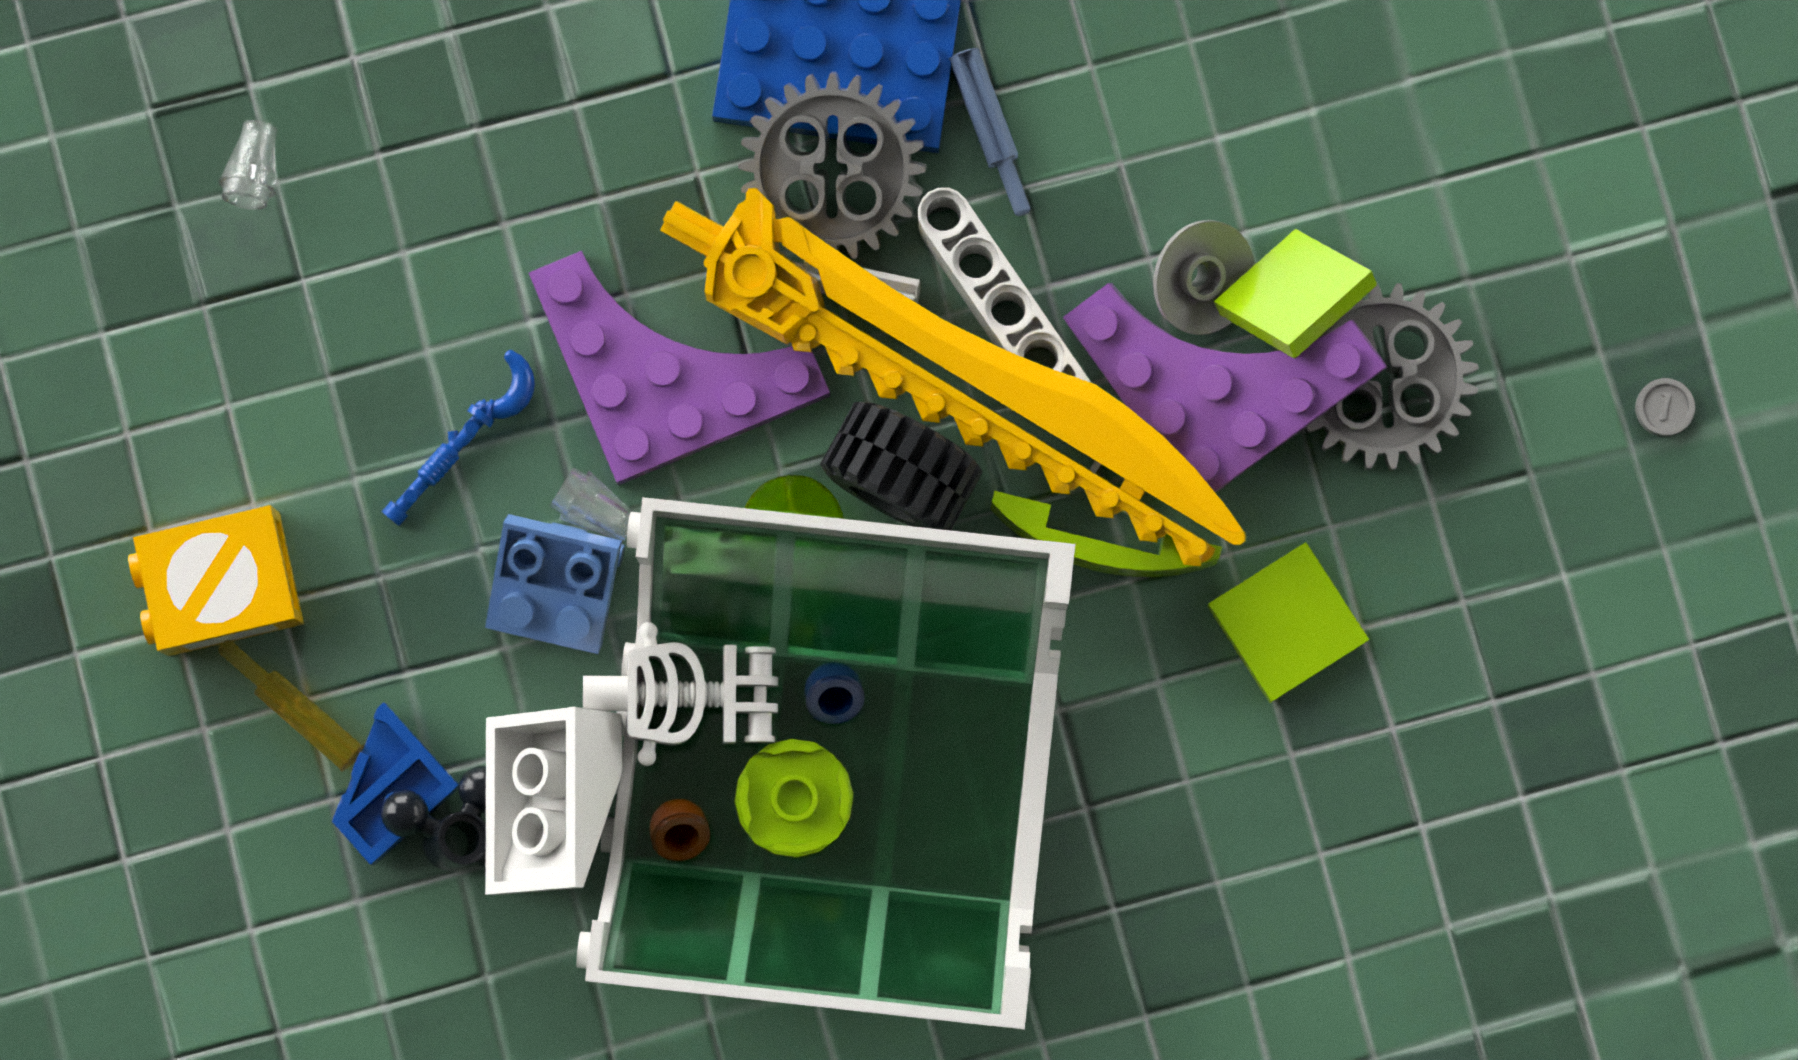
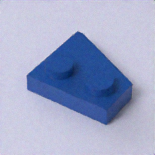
[332,702,459,866]

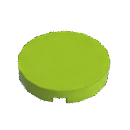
[734,739,853,858]

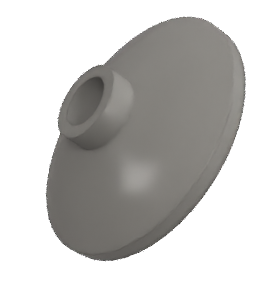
[1153,220,1255,335]

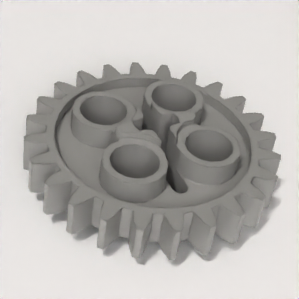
[738,72,927,259]
[1305,283,1479,471]

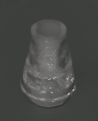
[219,120,277,210]
[549,467,635,543]

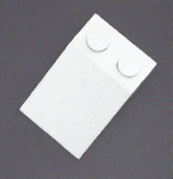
[485,707,622,895]

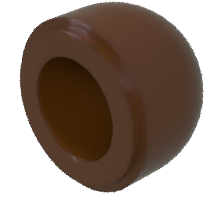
[649,799,710,861]

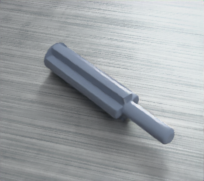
[949,48,1031,217]

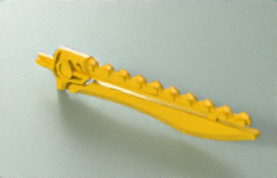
[660,188,1246,566]

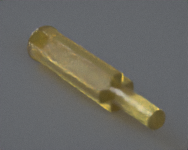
[218,640,364,772]

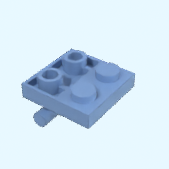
[485,514,625,654]

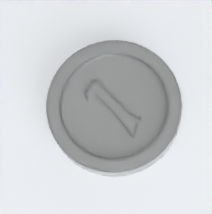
[1635,378,1695,437]

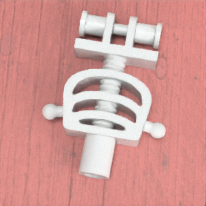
[583,622,778,766]

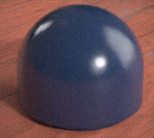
[804,662,865,724]

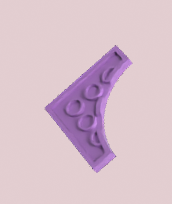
[529,251,831,486]
[1063,283,1387,493]

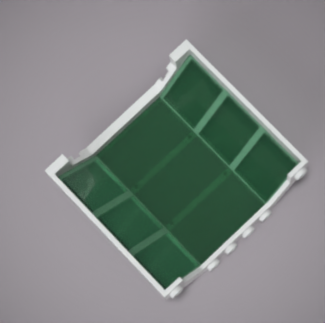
[576,497,1075,1030]

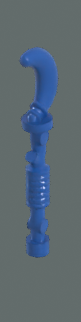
[382,350,535,526]

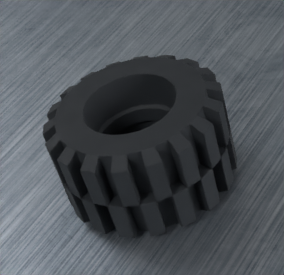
[820,402,983,531]

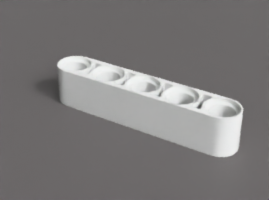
[918,188,1091,383]

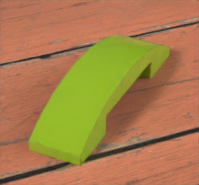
[991,491,1222,577]

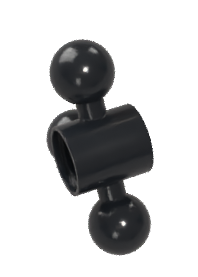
[381,766,486,877]

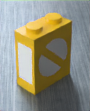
[128,505,304,656]

